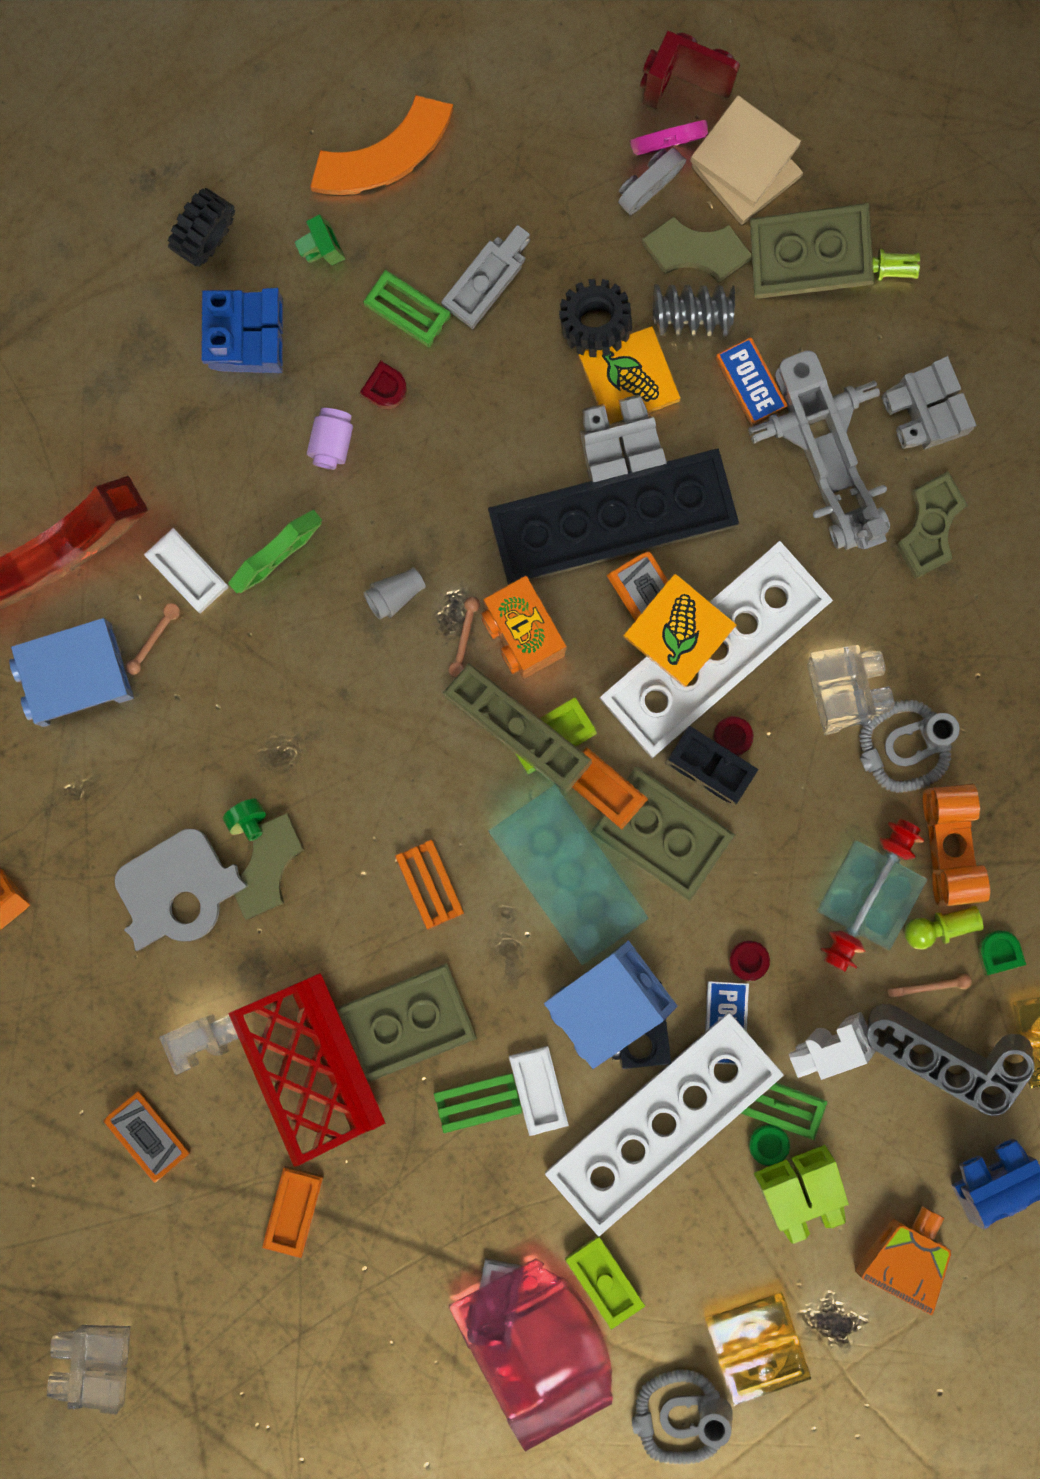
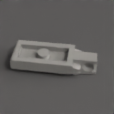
[441,225,530,330]

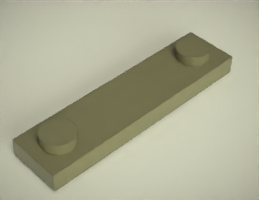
[443,663,592,793]

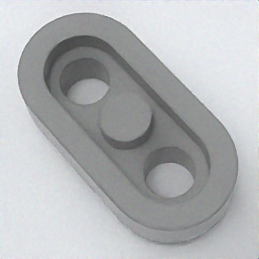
[618,148,686,215]

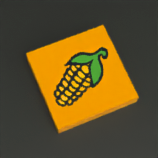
[578,326,681,424]
[623,574,737,688]

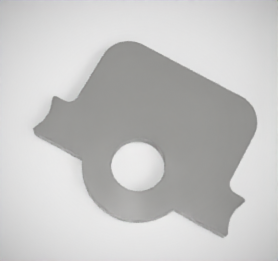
[115,829,248,951]

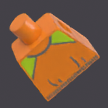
[855,1206,951,1315]

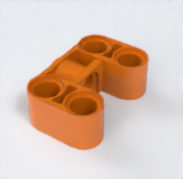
[923,783,990,906]

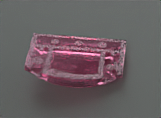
[449,1258,613,1452]

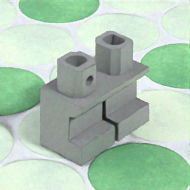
[882,356,977,450]
[580,395,667,482]

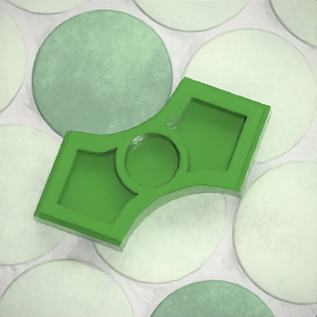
[228,510,322,593]

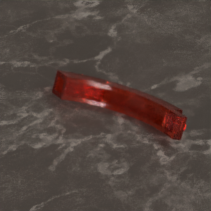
[0,476,148,610]

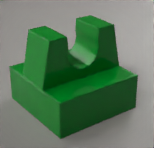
[295,214,346,266]

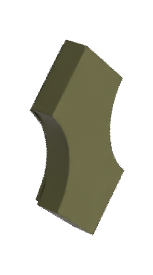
[642,217,752,283]
[896,471,968,579]
[234,813,304,920]

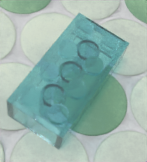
[488,785,649,965]

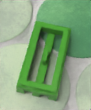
[363,270,451,348]
[434,1073,522,1133]
[741,1082,827,1140]

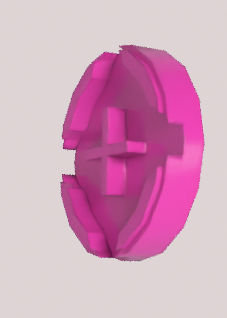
[629,120,709,155]

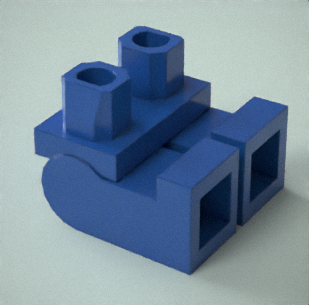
[202,288,283,373]
[951,1138,1040,1230]

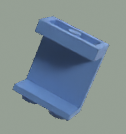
[9,618,134,727]
[544,940,678,1069]

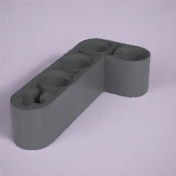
[867,1004,1034,1116]

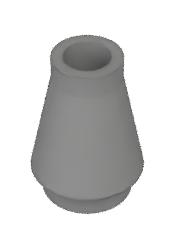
[364,567,426,620]

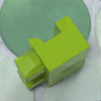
[754,1145,849,1244]

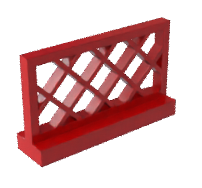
[228,973,386,1167]

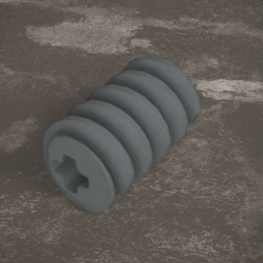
[653,284,735,337]

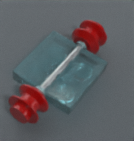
[816,819,928,972]

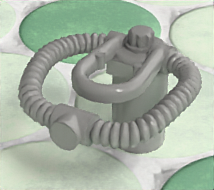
[859,699,960,793]
[632,1370,733,1464]

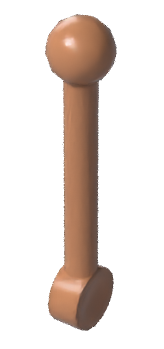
[449,597,480,678]
[125,603,180,675]
[888,973,972,998]

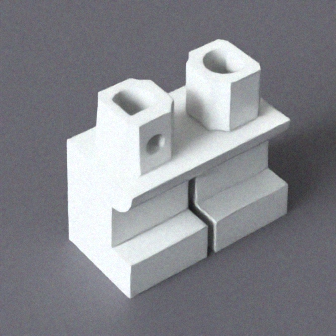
[789,1012,876,1080]

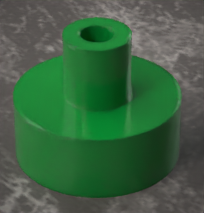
[222,798,266,841]

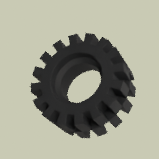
[168,188,235,267]
[559,279,632,357]

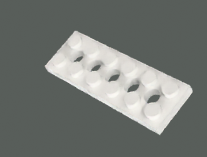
[599,541,833,758]
[545,1012,784,1237]

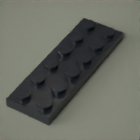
[488,448,739,585]

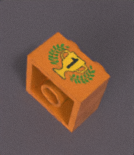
[481,576,567,680]

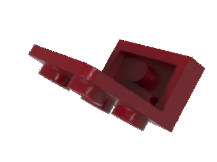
[640,30,740,109]

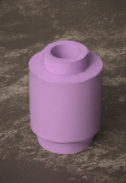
[306,408,353,470]

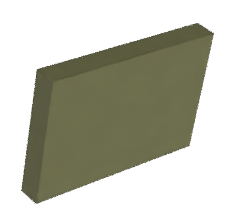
[750,203,874,299]
[590,766,735,901]
[336,963,477,1082]

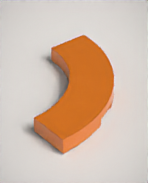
[310,95,454,195]

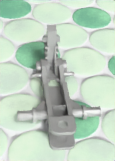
[748,350,890,550]

